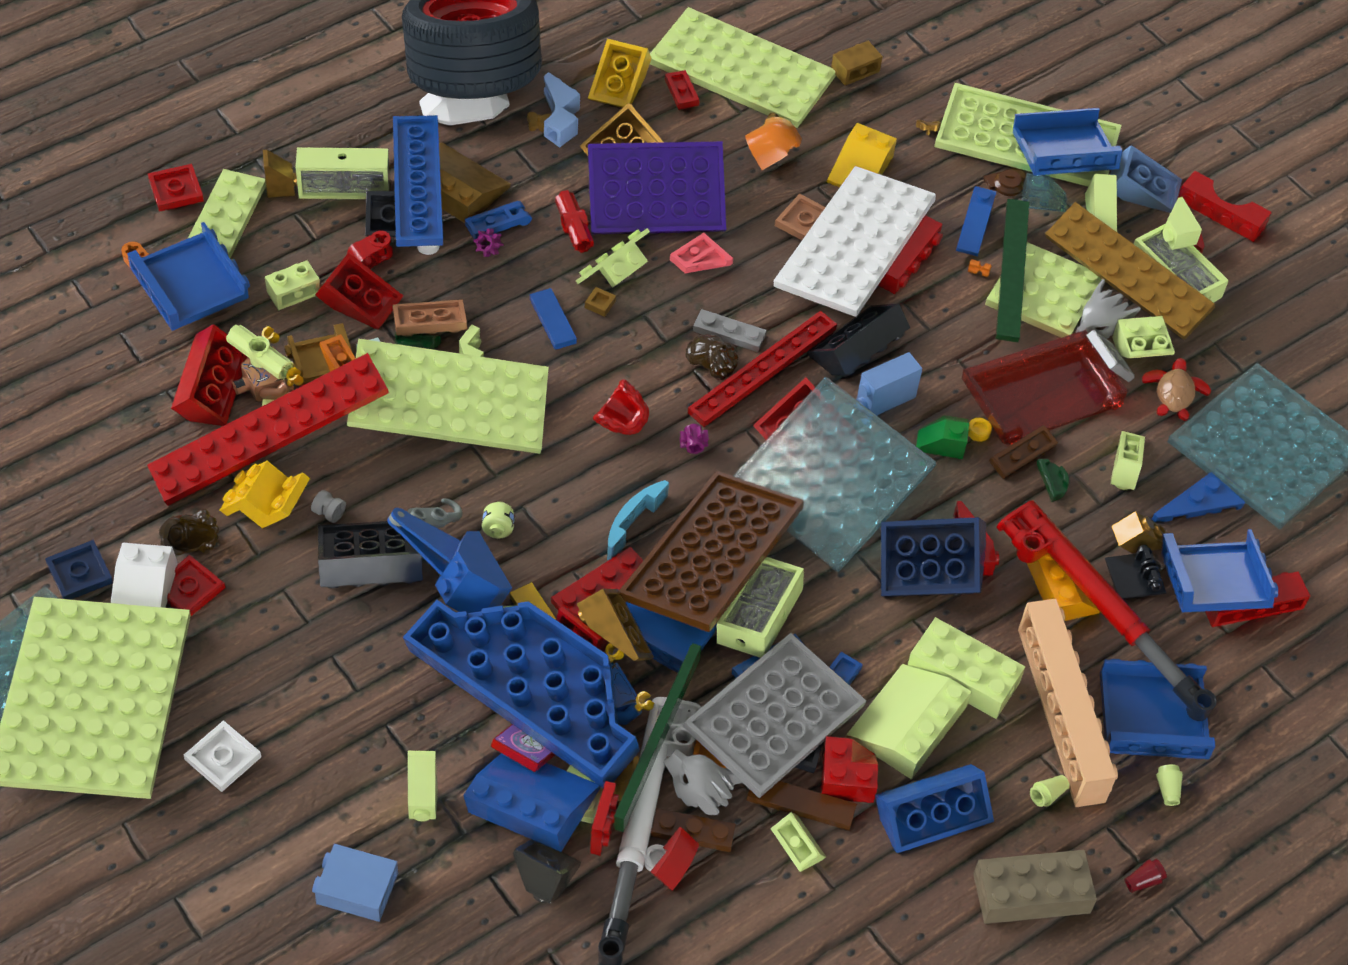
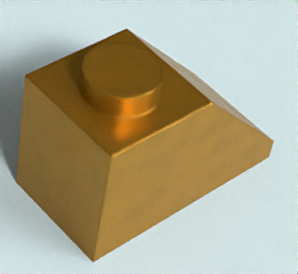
[263,150,297,198]

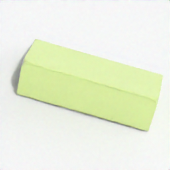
[771,812,826,872]

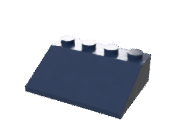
[881,517,986,597]

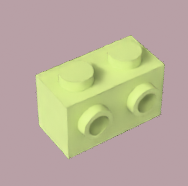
[265,260,320,311]

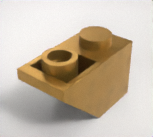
[1112,511,1166,553]

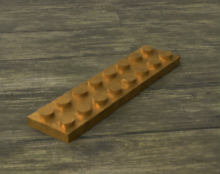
[1045,202,1215,340]

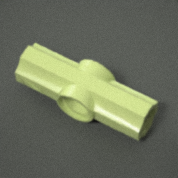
[226,325,293,380]

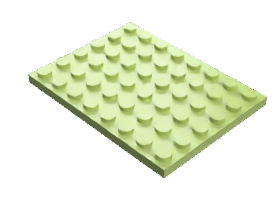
[0,597,191,799]

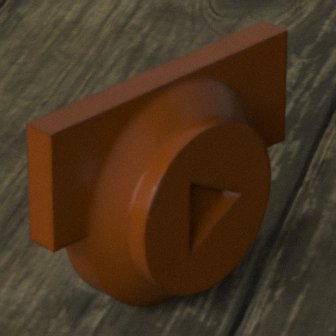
[983,168,1028,196]

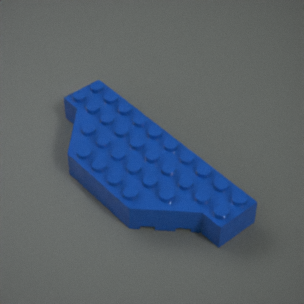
[403,600,640,788]

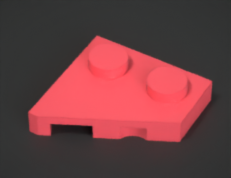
[670,233,733,273]

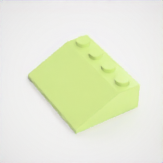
[846,664,971,779]

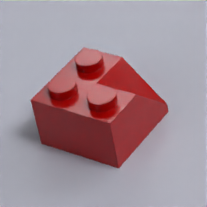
[821,736,878,803]

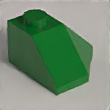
[915,415,969,459]

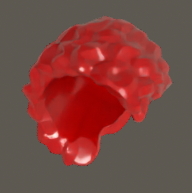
[593,379,649,435]

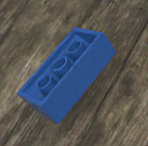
[875,764,994,853]

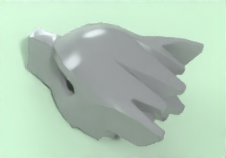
[1074,279,1141,343]
[663,749,742,815]

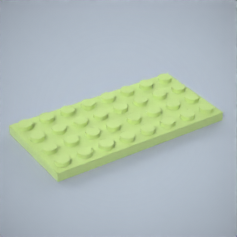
[650,7,836,128]
[934,83,1121,186]
[347,338,549,454]

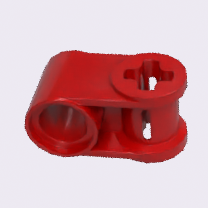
[347,231,393,269]

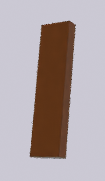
[747,781,857,831]

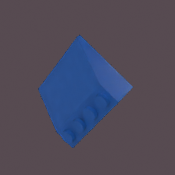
[463,753,601,852]

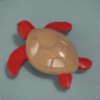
[1142,358,1211,421]

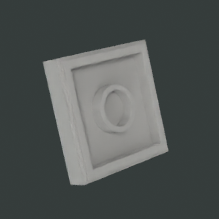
[1087,330,1135,382]

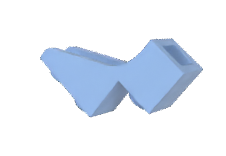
[544,72,580,147]

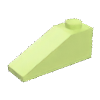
[1111,431,1145,490]
[408,751,438,821]

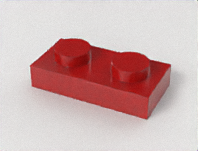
[665,70,699,110]

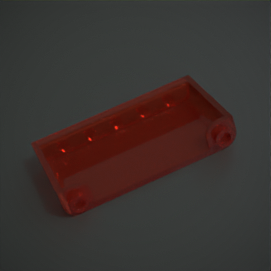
[962,330,1128,445]

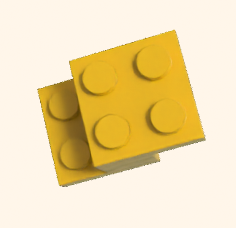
[220,461,310,528]

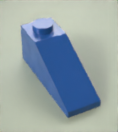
[956,186,996,257]

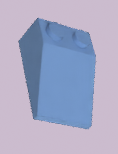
[1110,145,1182,213]

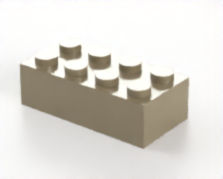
[973,850,1097,924]

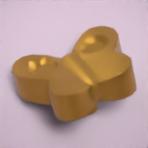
[527,112,551,133]
[916,120,941,135]

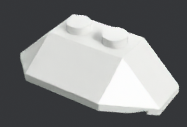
[420,93,509,125]

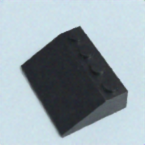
[318,521,423,588]

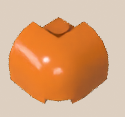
[745,117,802,170]

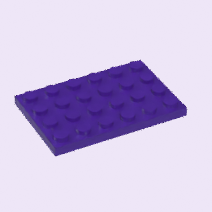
[588,141,726,234]

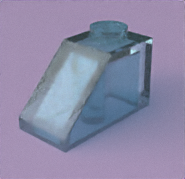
[1022,173,1067,212]

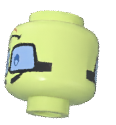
[482,502,515,539]

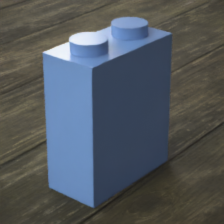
[856,352,923,419]
[312,844,398,922]

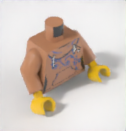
[232,326,304,401]

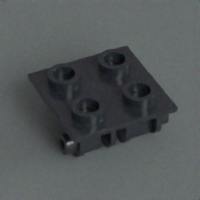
[1105,545,1167,599]

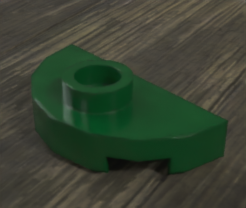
[395,332,441,349]
[1037,459,1070,502]

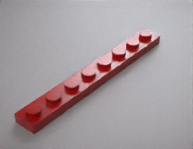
[688,311,837,427]

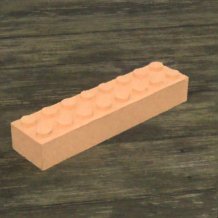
[1018,599,1118,807]

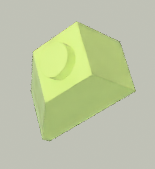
[1163,197,1202,250]

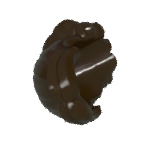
[685,334,738,379]
[159,509,219,555]

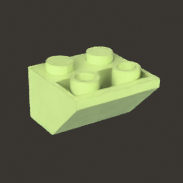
[1112,316,1175,358]

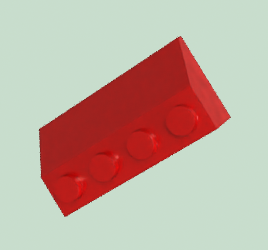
[171,324,247,426]

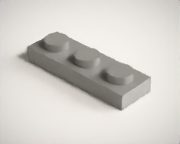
[693,309,767,352]

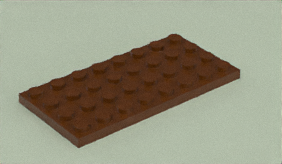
[618,471,804,632]

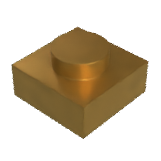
[585,287,616,317]

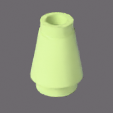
[1156,764,1183,806]
[1030,775,1070,807]

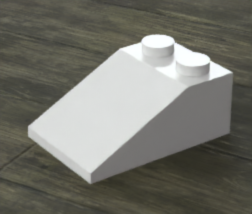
[111,543,178,608]

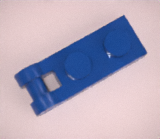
[465,201,532,239]

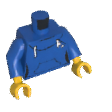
[605,643,654,725]

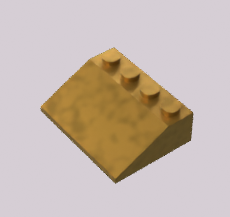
[580,103,663,156]
[439,142,511,223]

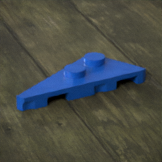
[1152,472,1245,522]

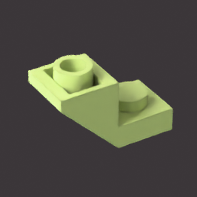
[459,325,484,357]

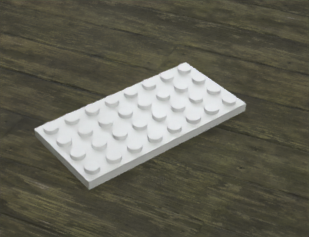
[774,166,936,317]

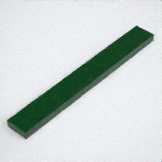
[995,199,1030,342]
[614,643,701,832]

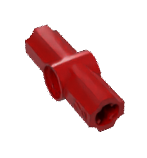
[555,190,594,253]

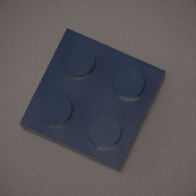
[45,540,113,600]

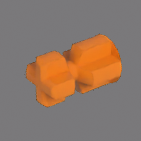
[967,259,992,277]

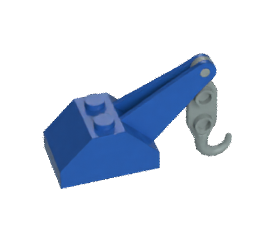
[387,498,512,613]

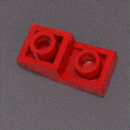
[650,827,699,891]

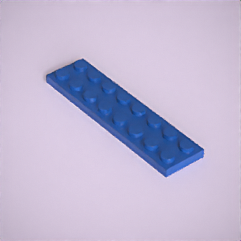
[393,115,443,247]

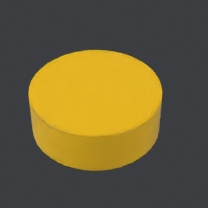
[968,418,992,442]

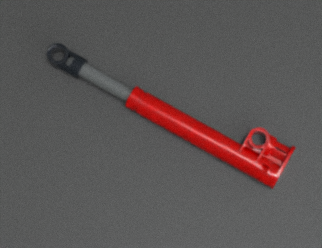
[996,500,1217,721]

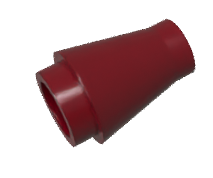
[1124,859,1167,893]

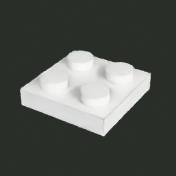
[184,720,261,792]

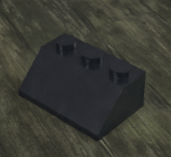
[365,191,396,237]

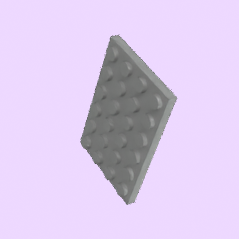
[683,633,866,798]

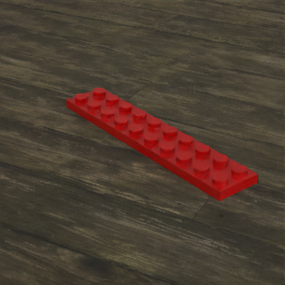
[147,353,389,506]

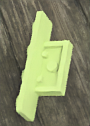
[576,228,650,288]

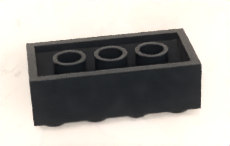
[807,303,910,377]

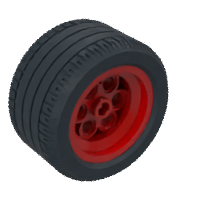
[402,0,542,99]

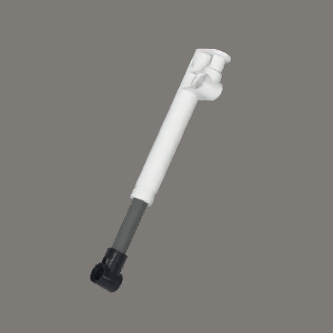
[598,697,701,965]

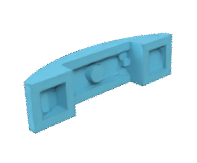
[607,480,669,560]

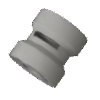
[311,490,346,523]

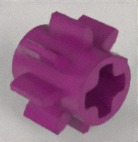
[473,228,504,257]
[679,424,709,454]

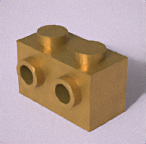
[831,40,883,86]

